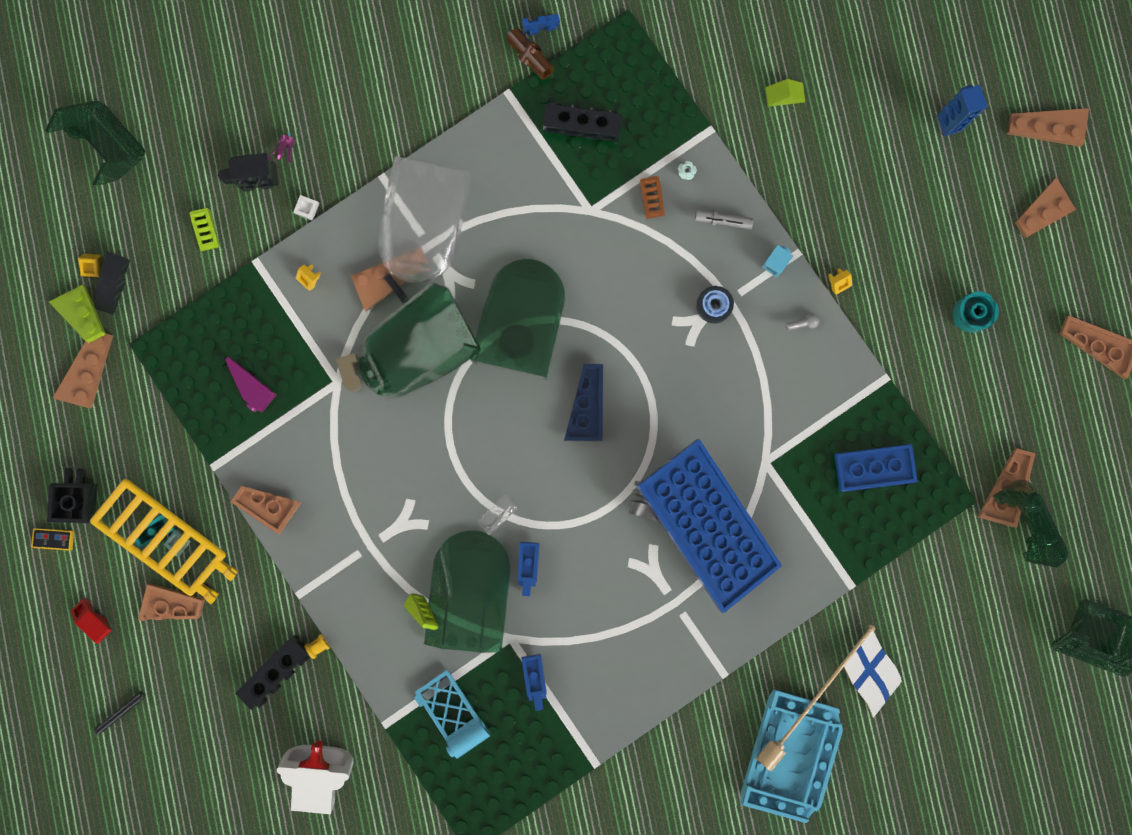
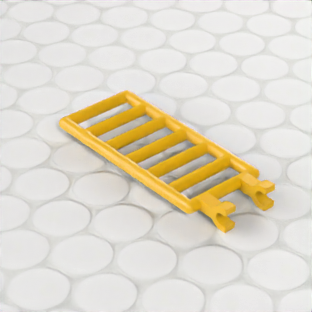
[90,479,238,604]

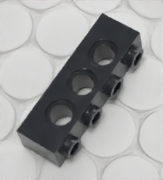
[543,102,622,142]
[235,635,309,710]

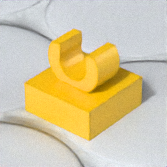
[296,265,321,291]
[829,269,852,295]

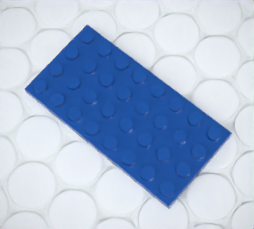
[636,439,782,613]

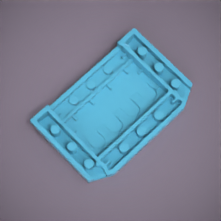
[740,689,843,823]

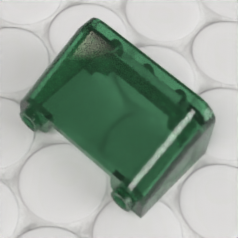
[993,480,1068,568]

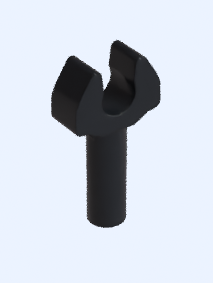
[384,273,411,306]

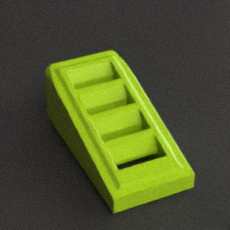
[189,208,220,252]
[404,593,439,630]

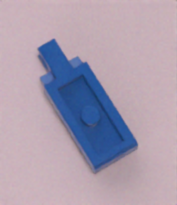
[517,542,540,597]
[521,654,547,711]

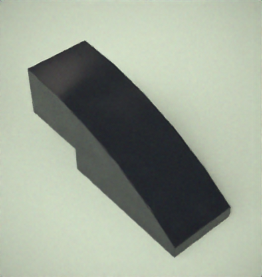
[95,252,130,315]

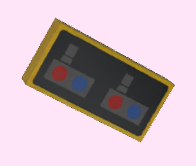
[31,528,74,550]

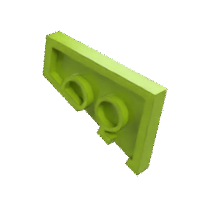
[49,285,106,343]

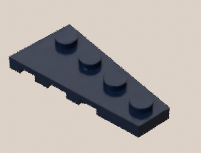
[564,364,603,441]

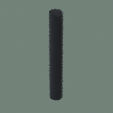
[94,691,145,735]

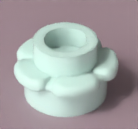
[678,161,697,180]

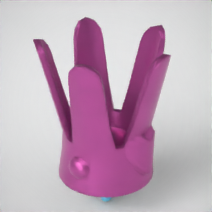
[271,132,295,163]

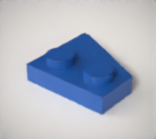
[522,14,560,36]

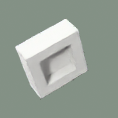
[293,195,319,221]

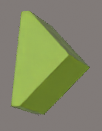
[765,79,805,107]

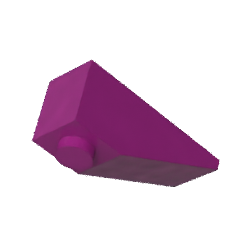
[225,357,277,412]

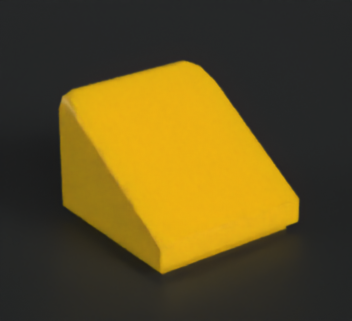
[78,254,102,277]

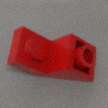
[70,598,112,644]

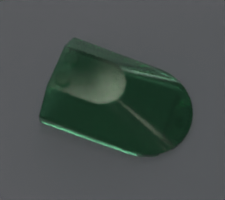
[424,530,511,653]

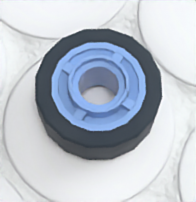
[696,286,734,324]

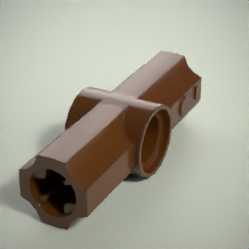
[507,28,554,80]

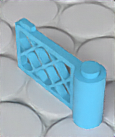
[414,670,490,758]

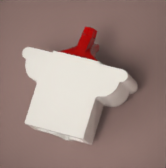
[277,740,353,814]

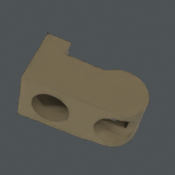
[336,353,363,392]

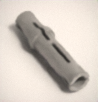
[695,209,754,230]

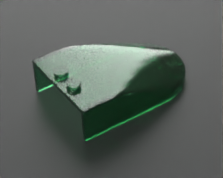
[471,259,565,380]
[359,282,481,398]

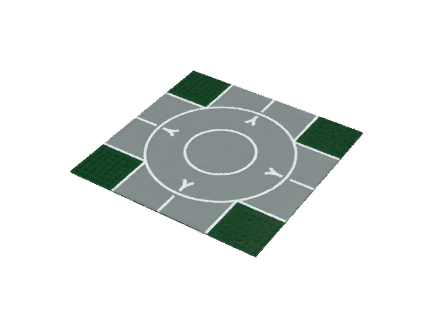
[130,10,976,835]

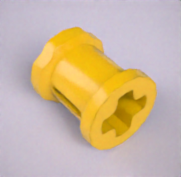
[304,634,331,659]

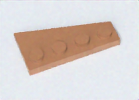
[53,334,113,409]

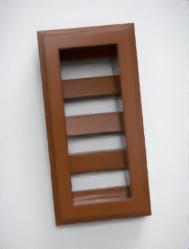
[639,176,665,219]

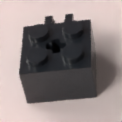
[217,153,278,192]
[47,468,97,523]

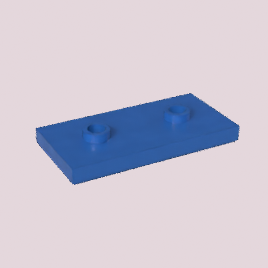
[834,444,918,492]

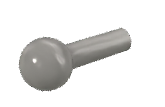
[785,313,820,331]

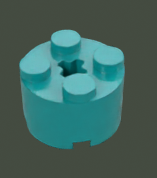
[953,291,999,333]

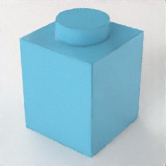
[762,245,793,278]

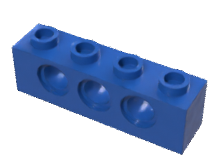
[937,84,988,137]

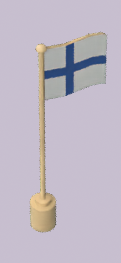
[756,625,902,772]

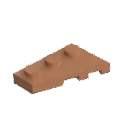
[231,486,302,535]
[138,583,205,621]

